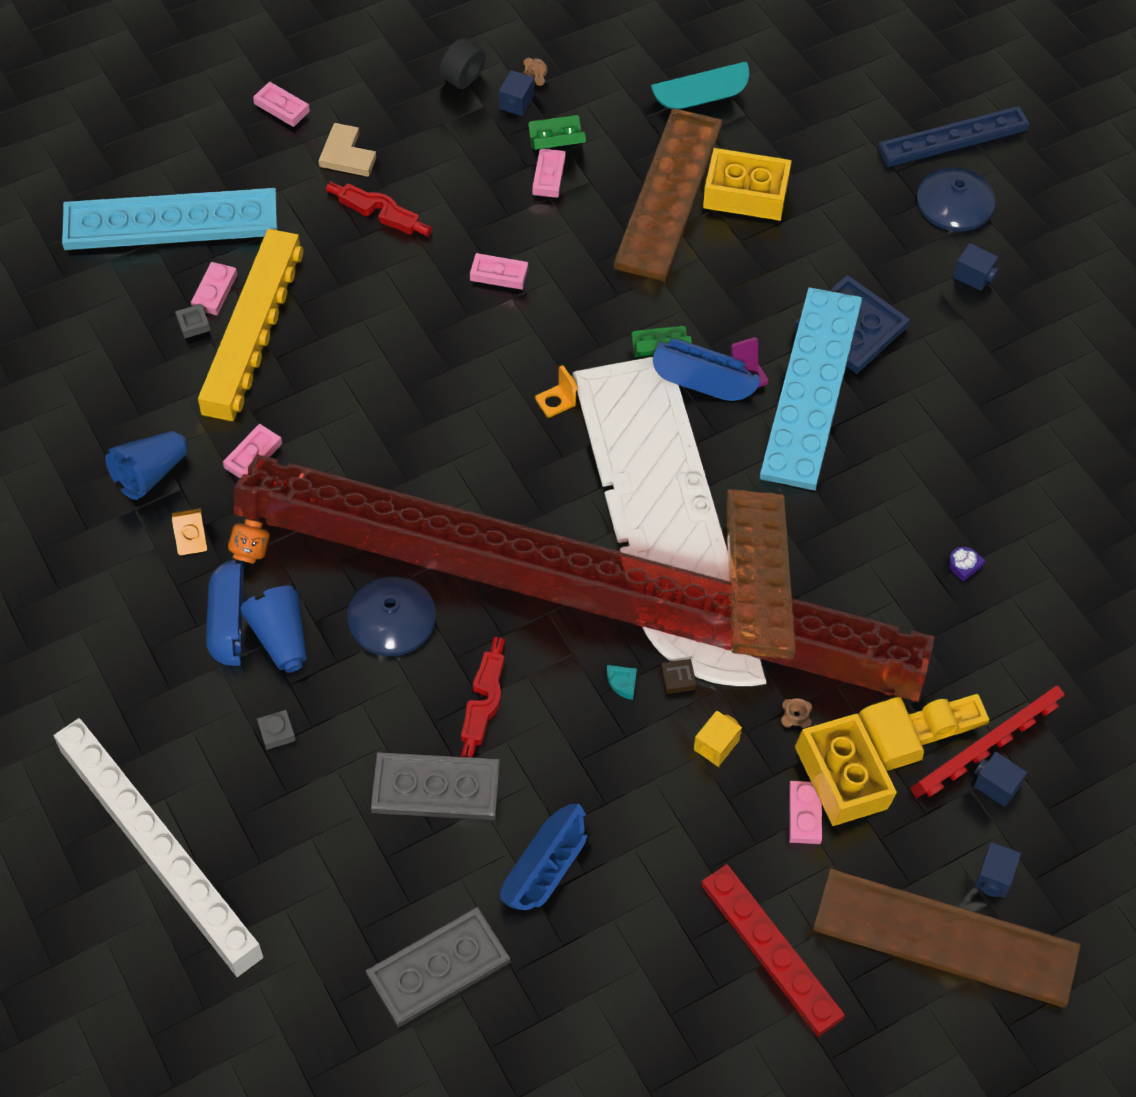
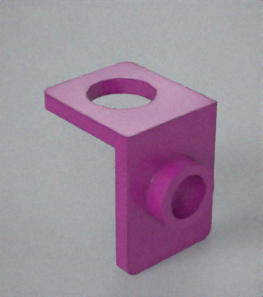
[731,337,768,387]

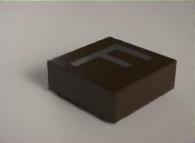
[661,659,697,694]

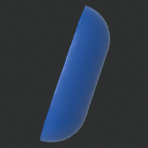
[653,339,760,401]
[206,559,244,666]
[500,804,587,910]

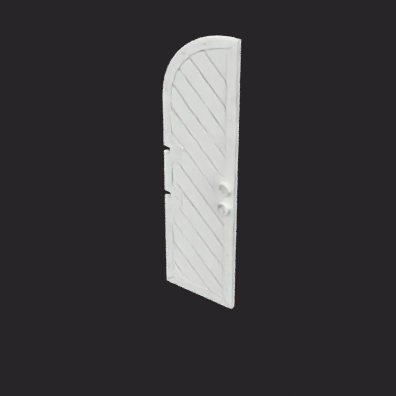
[572,357,766,686]

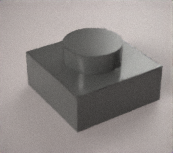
[175,304,211,339]
[257,710,296,750]

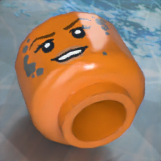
[228,519,270,563]

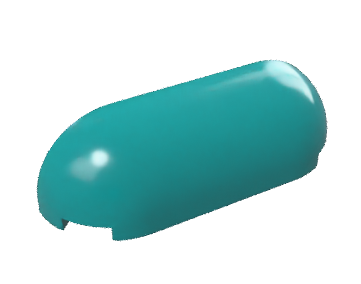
[651,61,749,110]

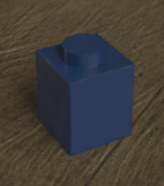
[499,70,534,116]
[953,243,999,291]
[974,752,1027,807]
[975,842,1021,898]

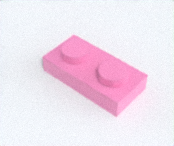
[253,82,310,127]
[532,149,566,198]
[470,253,528,290]
[191,262,238,316]
[223,424,282,482]
[789,781,822,844]

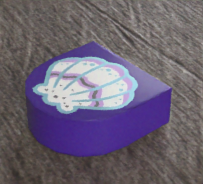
[949,547,985,581]

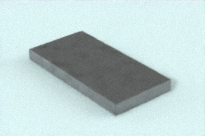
[371,752,500,820]
[366,907,510,1028]

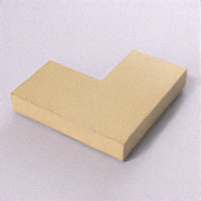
[319,123,376,177]

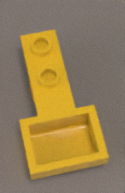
[859,694,990,771]

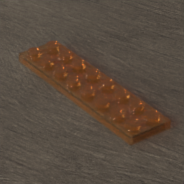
[614,108,722,281]
[726,489,795,659]
[813,869,1080,1008]

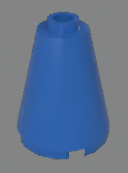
[105,431,188,500]
[240,586,307,673]

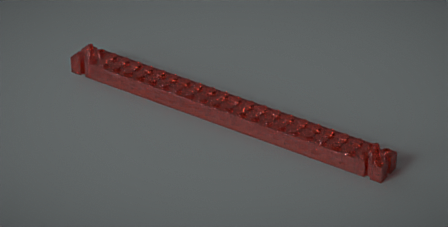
[234,454,935,702]

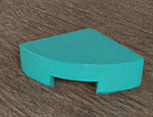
[607,665,637,700]

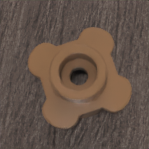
[522,58,547,86]
[781,698,812,729]

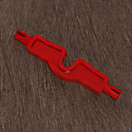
[326,181,432,237]
[460,637,505,758]

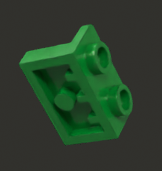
[528,115,586,150]
[631,326,692,359]

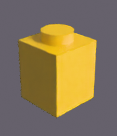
[694,711,742,767]

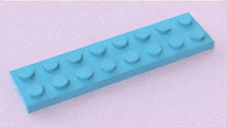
[62,188,278,250]
[760,288,862,491]

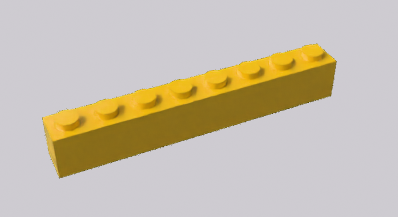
[198,229,303,421]

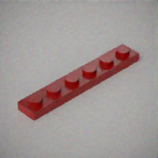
[910,685,1065,798]
[701,864,845,1037]

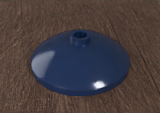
[917,167,996,231]
[347,576,436,656]

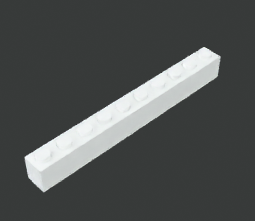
[53,718,263,977]

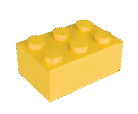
[703,148,792,221]
[795,713,897,826]

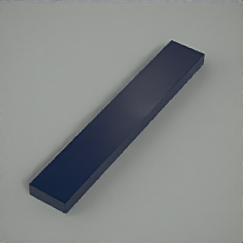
[878,106,1030,167]

